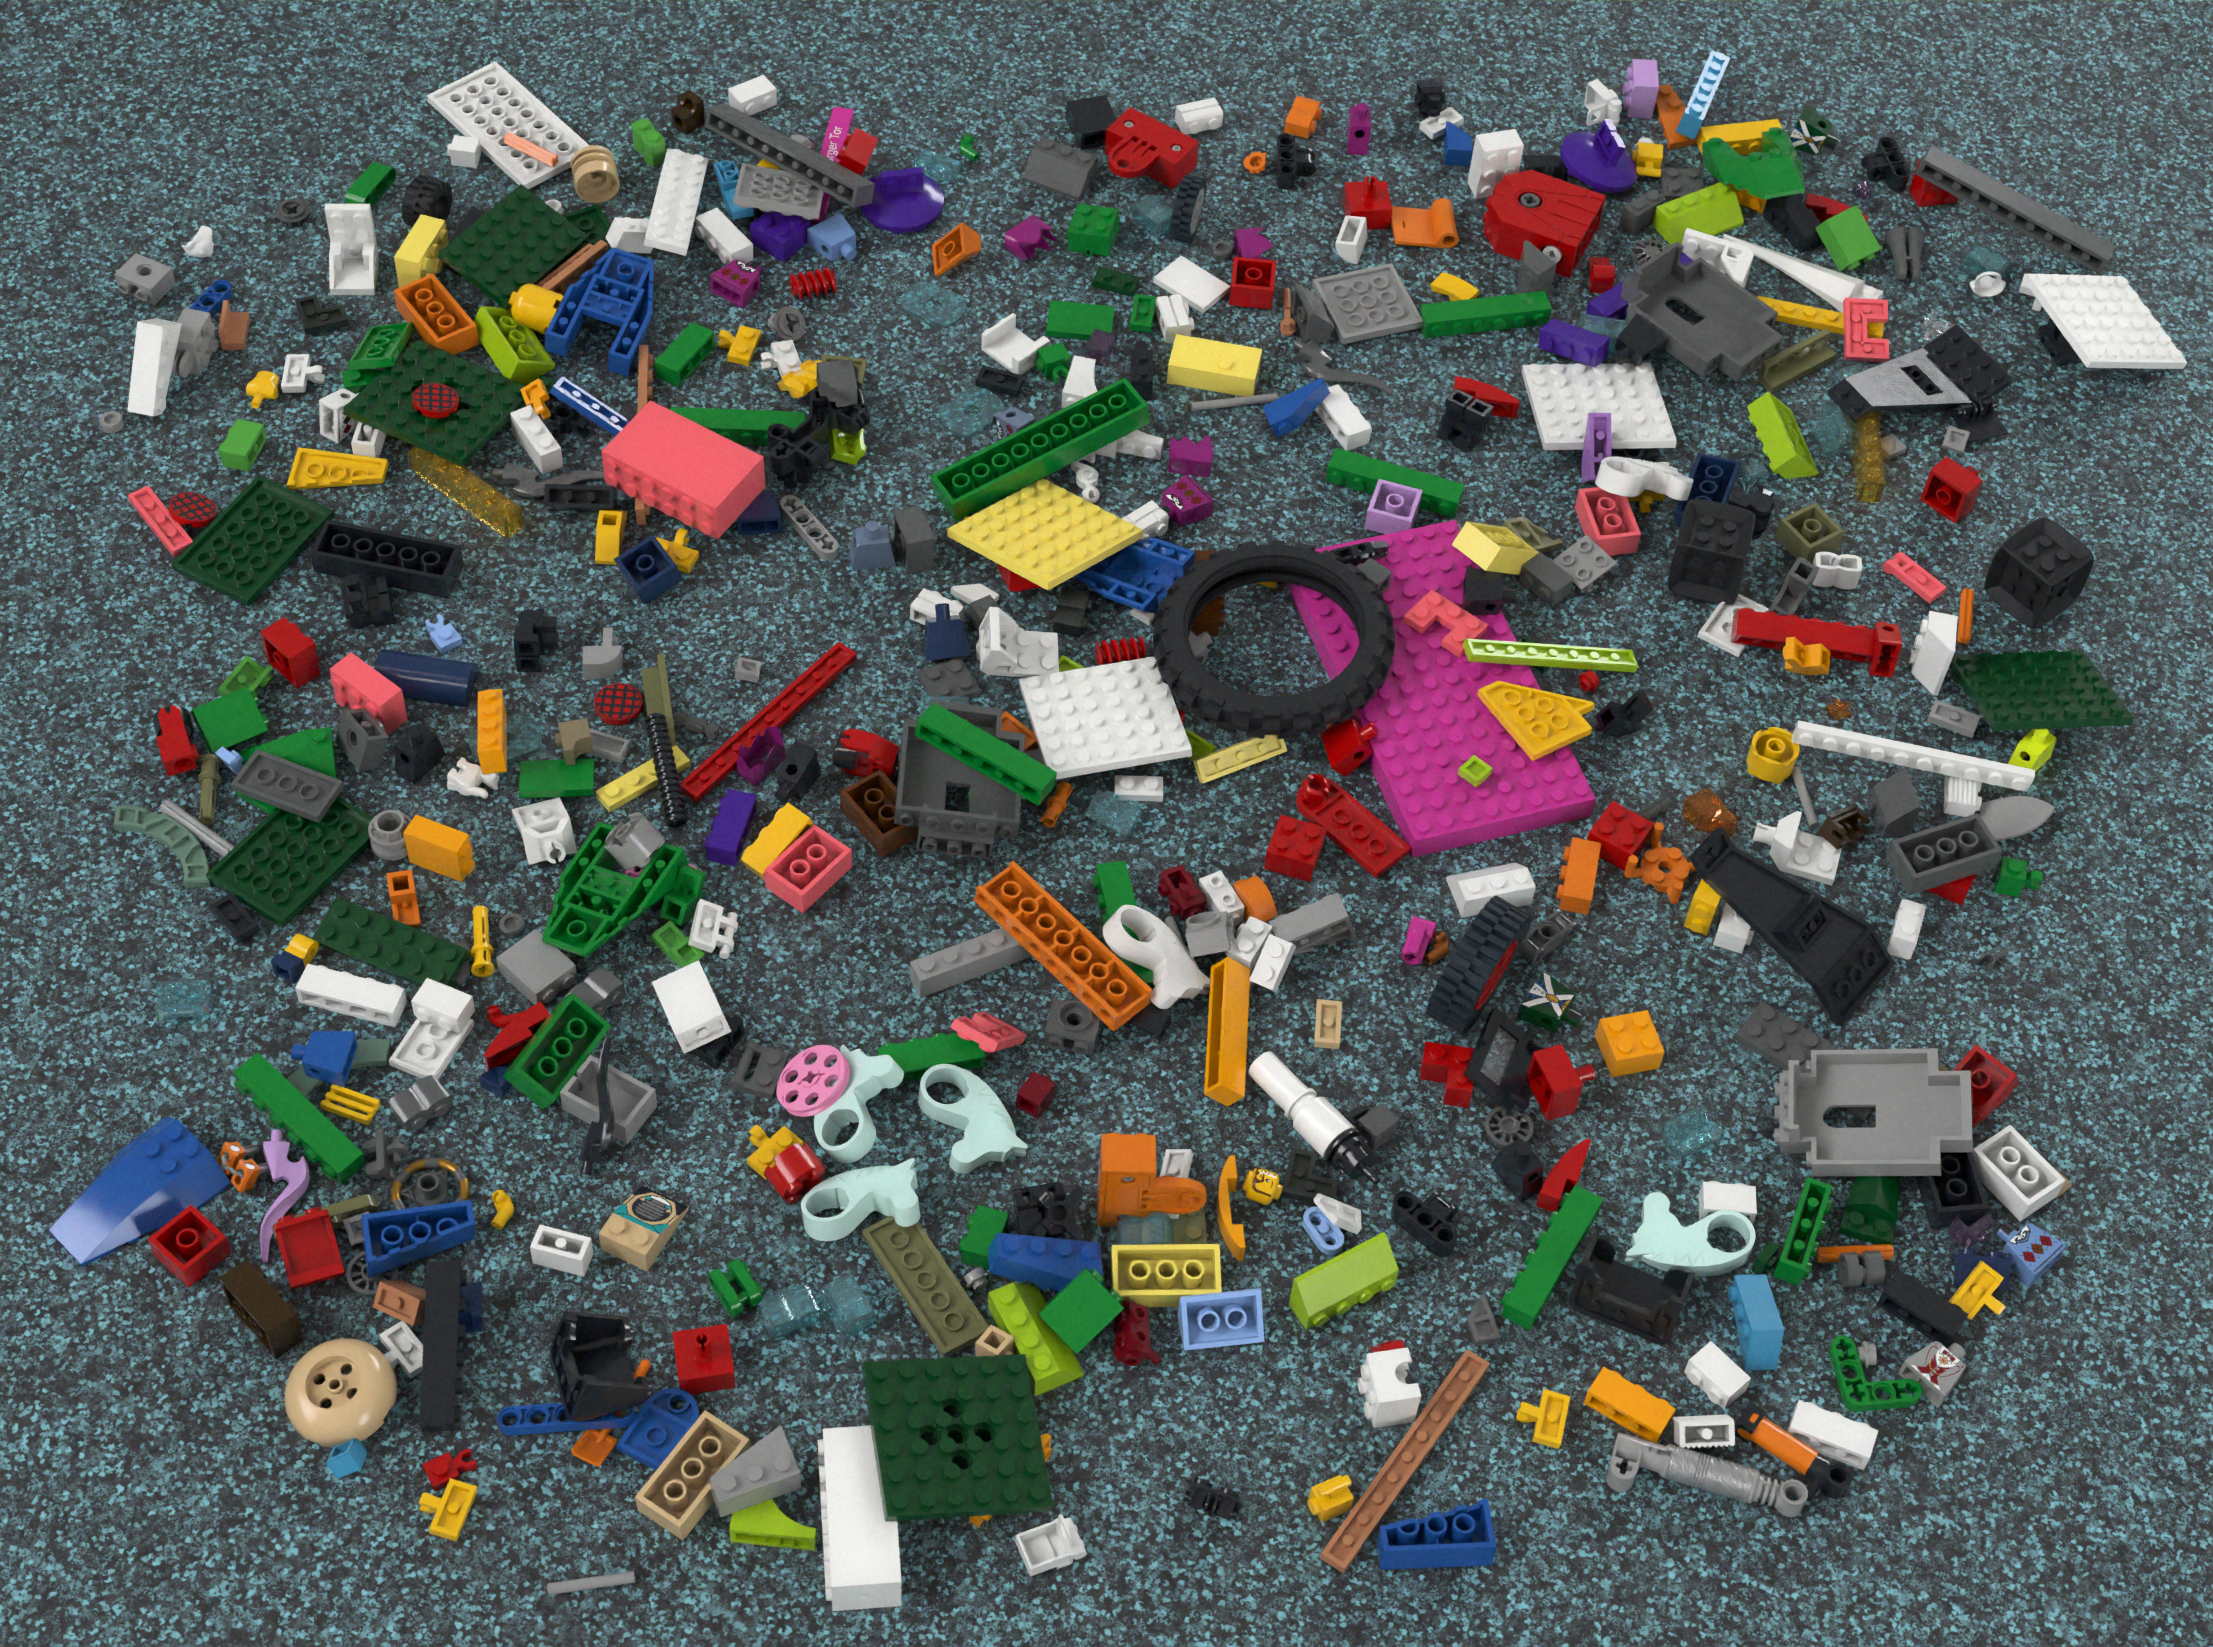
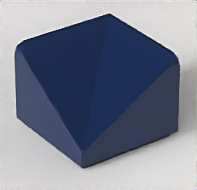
[480,1066,513,1098]

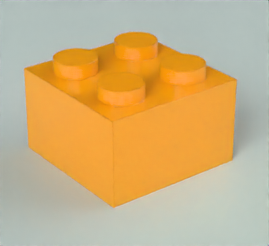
[1595,1010,1665,1077]

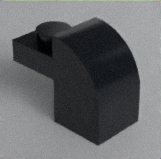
[1595,689,1654,737]

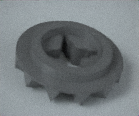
[275,199,310,226]
[772,306,806,341]

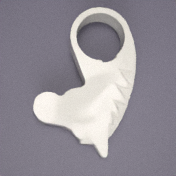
[1595,457,1693,501]
[1103,905,1210,1009]

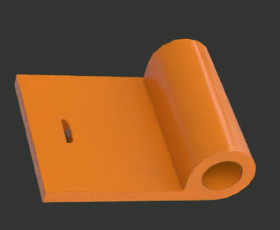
[1391,198,1459,248]

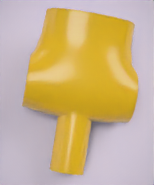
[246,371,280,409]

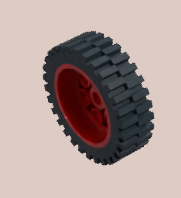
[1426,895,1533,1035]

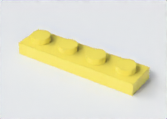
[1193,735,1287,783]
[595,745,691,812]

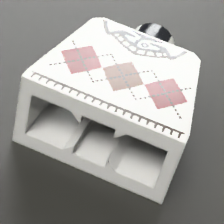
[319,388,359,443]

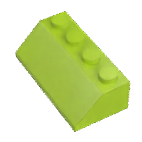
[1652,182,1744,245]
[473,306,555,384]
[1747,391,1819,479]
[1289,1232,1399,1330]
[988,1282,1084,1397]

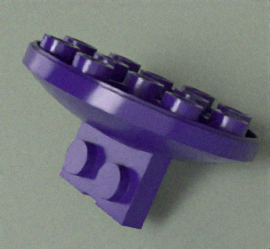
[1560,119,1638,194]
[860,167,944,234]

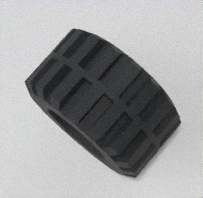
[402,174,453,227]

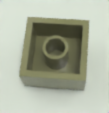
[1775,503,1844,563]

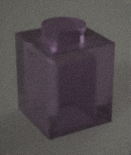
[1085,329,1116,367]

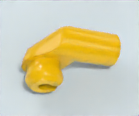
[491,1190,514,1230]

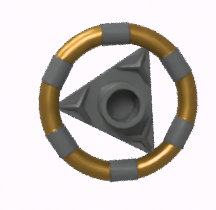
[391,1158,470,1210]

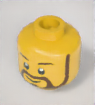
[1242,1167,1283,1205]

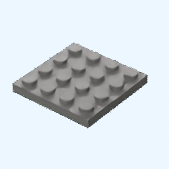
[733,163,824,220]
[1312,263,1423,344]

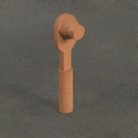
[1280,288,1296,336]

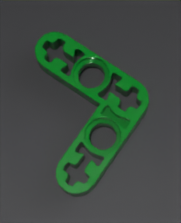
[1829,1335,1922,1412]

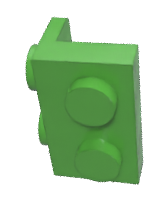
[217,655,273,696]

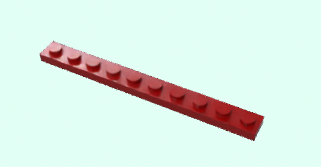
[680,642,857,803]

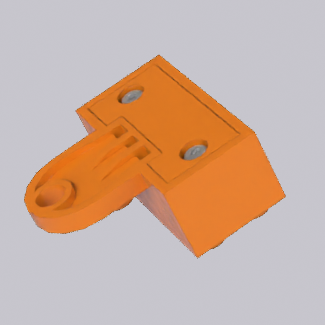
[1097,1132,1207,1227]

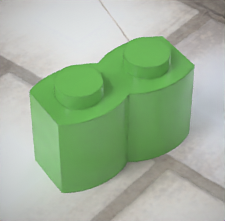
[631,118,666,167]

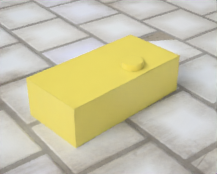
[1167,334,1262,397]
[1452,521,1539,575]
[1110,1244,1222,1307]

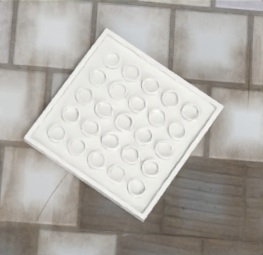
[2024,273,2187,369]
[1521,363,1677,450]
[1019,657,1192,779]

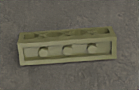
[1757,329,1837,394]
[641,654,676,746]

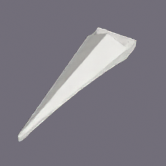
[1723,234,1883,313]

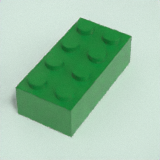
[502,993,611,1110]

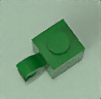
[1035,342,1071,384]
[1994,856,2043,897]

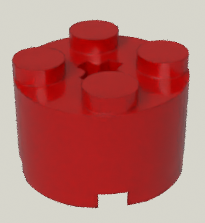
[764,1142,826,1205]

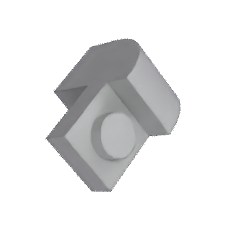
[582,627,623,680]

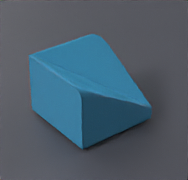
[326,1438,367,1478]

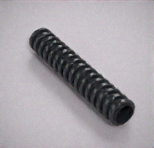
[644,713,688,828]

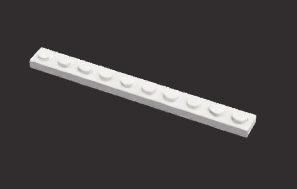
[1791,720,2035,792]

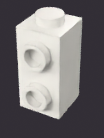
[1198,870,1245,926]

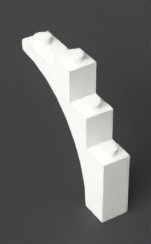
[1062,356,1164,460]

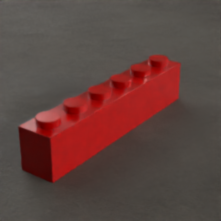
[1731,608,1875,663]

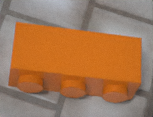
[1556,837,1601,915]

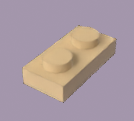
[1314,999,1342,1049]

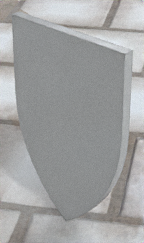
[1979,796,2055,841]

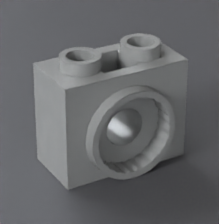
[114,253,176,305]
[1186,911,1236,957]

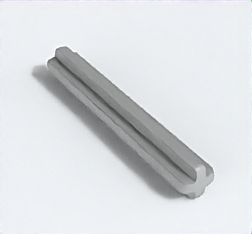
[160,800,235,857]

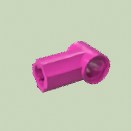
[1401,916,1437,966]

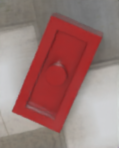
[1588,257,1615,293]

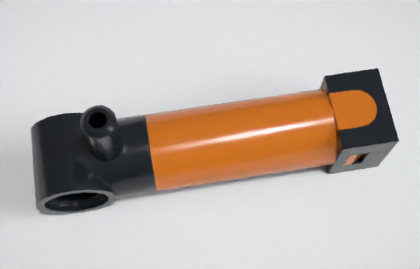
[1734,1401,1853,1501]

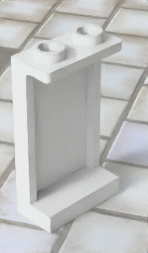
[652,960,732,1054]

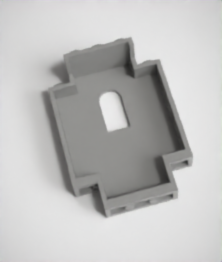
[1774,1048,1973,1176]

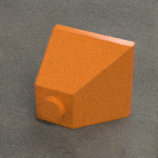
[932,222,982,277]

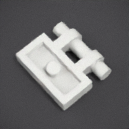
[688,899,738,959]

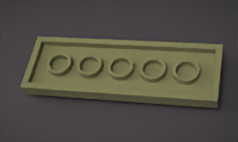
[862,1216,989,1358]

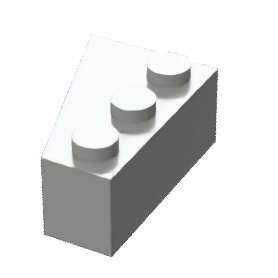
[1269,893,1358,955]
[709,1425,801,1517]

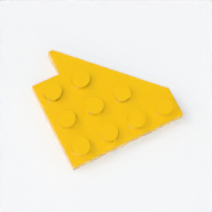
[1477,681,1594,761]

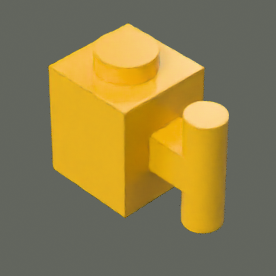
[1632,142,1663,177]
[1307,1474,1354,1523]

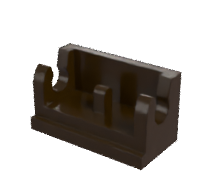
[1818,803,1870,850]

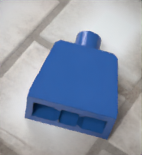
[291,1031,358,1087]

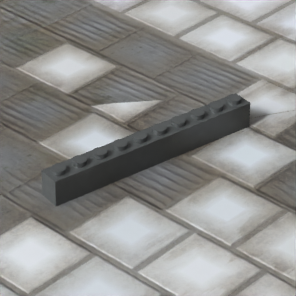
[705,103,875,208]
[1915,145,2115,274]

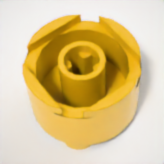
[1746,727,1800,784]

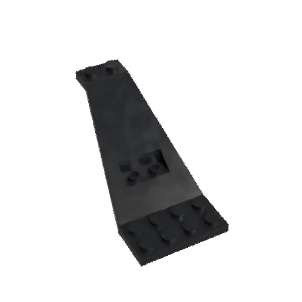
[1827,324,2013,423]
[1689,827,1895,1026]

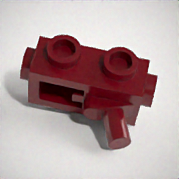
[1157,865,1206,921]
[1113,1301,1162,1367]

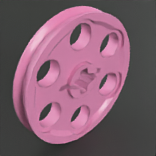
[776,1045,850,1117]

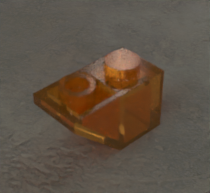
[1681,788,1738,837]

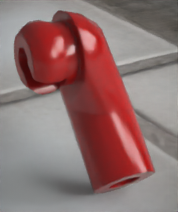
[486,1005,522,1029]

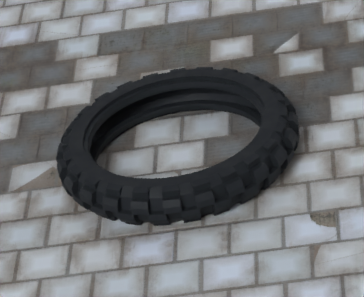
[1153,540,1395,739]

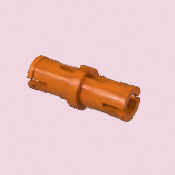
[1040,781,1073,827]

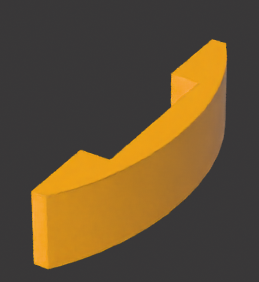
[1217,1155,1246,1261]

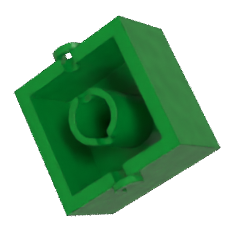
[1067,204,1120,257]

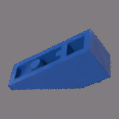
[1263,377,1330,438]

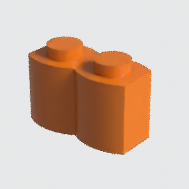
[1284,95,1323,139]

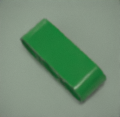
[345,161,396,208]

